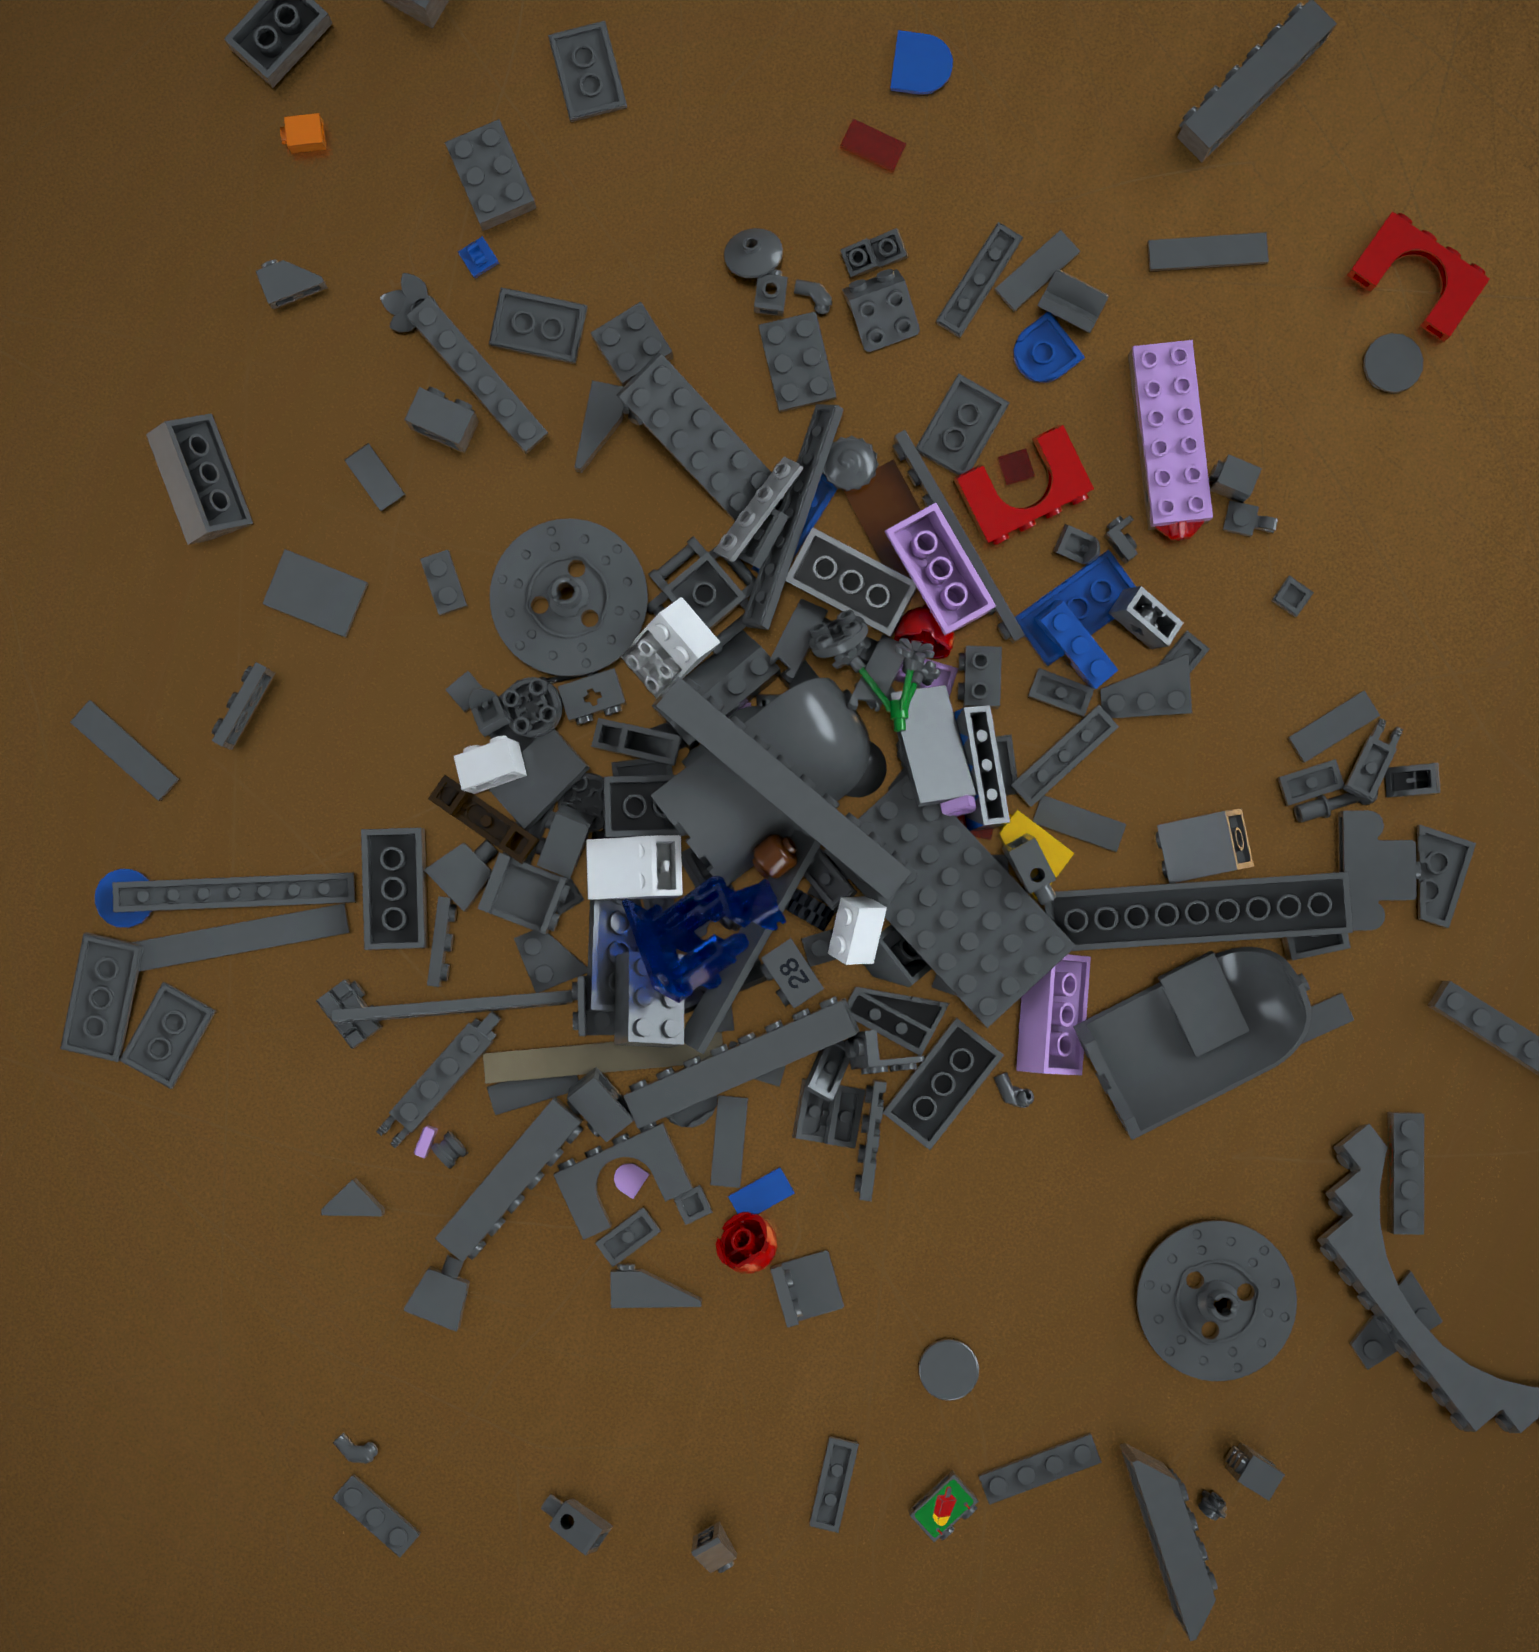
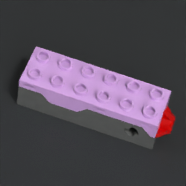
[1128,340,1213,541]

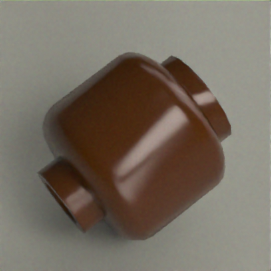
[752,834,798,879]

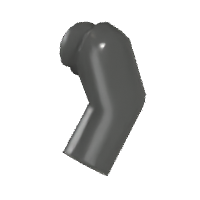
[333,1433,378,1464]

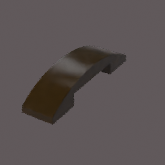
[428,775,539,864]

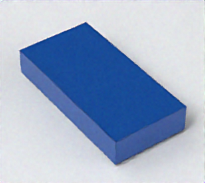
[728,1167,795,1214]

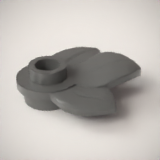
[380,273,437,333]

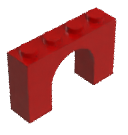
[1347,211,1490,342]
[953,425,1094,545]

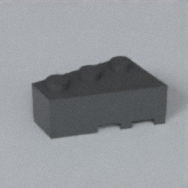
[847,987,950,1056]

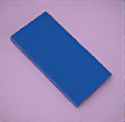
[1015,549,1136,667]

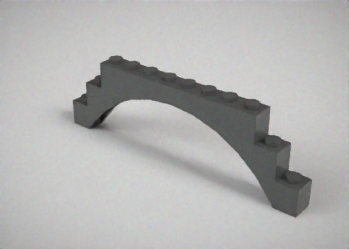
[1317,1124,1539,1433]

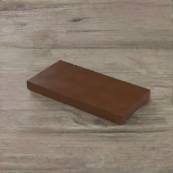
[841,459,921,579]

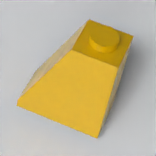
[998,810,1075,902]

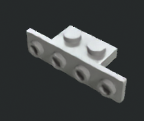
[713,457,803,562]

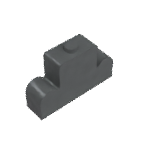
[1338,810,1421,931]

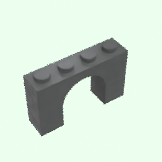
[553,1121,693,1240]

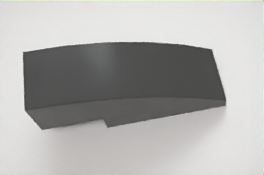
[591,718,682,766]

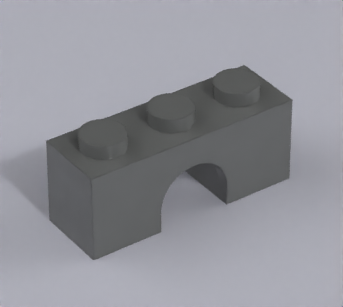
[1225,1442,1285,1501]

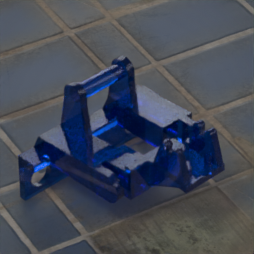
[622,876,786,1003]

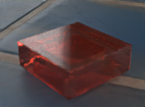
[997,448,1035,486]

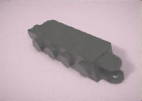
[376,1011,501,1148]

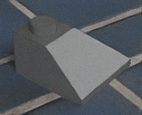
[863,925,932,987]

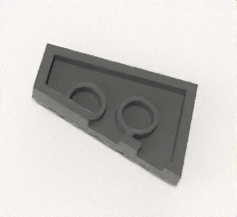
[1100,653,1192,718]
[1349,1270,1443,1370]

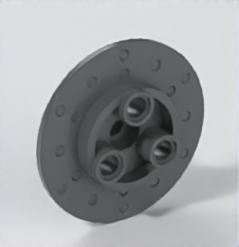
[490,519,648,677]
[1137,1220,1297,1381]

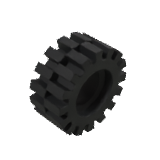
[785,888,835,931]

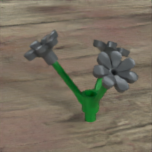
[832,638,941,732]

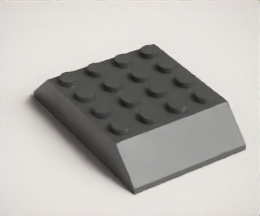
[1119,1443,1218,1641]

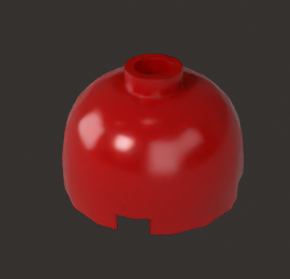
[894,604,955,659]
[716,1212,778,1274]

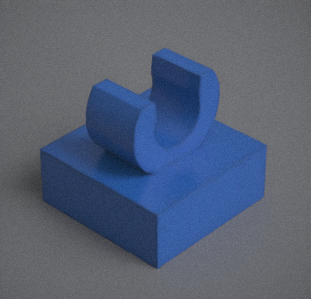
[458,236,499,279]

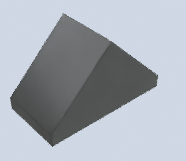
[1385,763,1440,798]
[321,1178,385,1217]

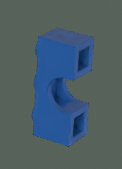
[1033,599,1118,689]

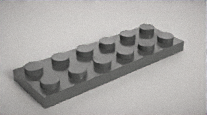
[616,352,772,521]

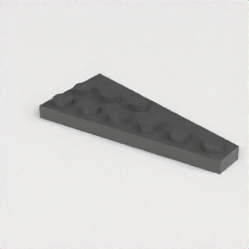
[586,831,657,1013]

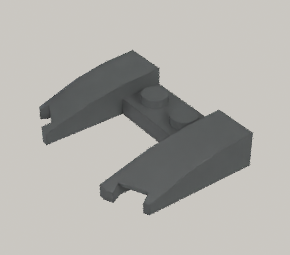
[769,599,905,711]

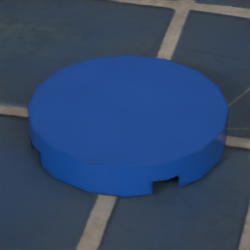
[95,869,152,928]

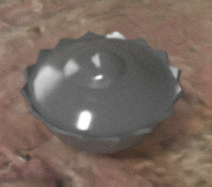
[822,435,879,491]

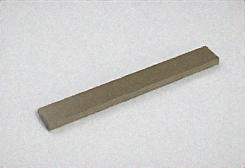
[483,1032,723,1084]

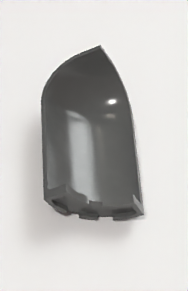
[650,678,870,889]
[1073,947,1312,1140]

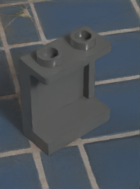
[478,853,571,935]

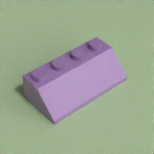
[884,503,996,635]
[1016,954,1091,1076]

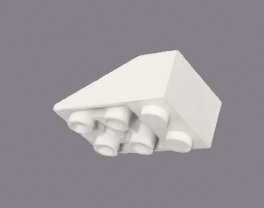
[621,597,720,699]
[586,835,683,900]

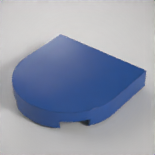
[890,30,953,95]
[1013,312,1085,383]

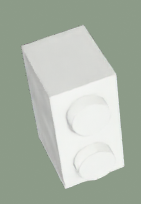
[454,736,527,794]
[828,897,887,965]

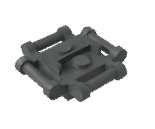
[647,536,756,656]

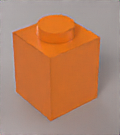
[280,113,326,153]

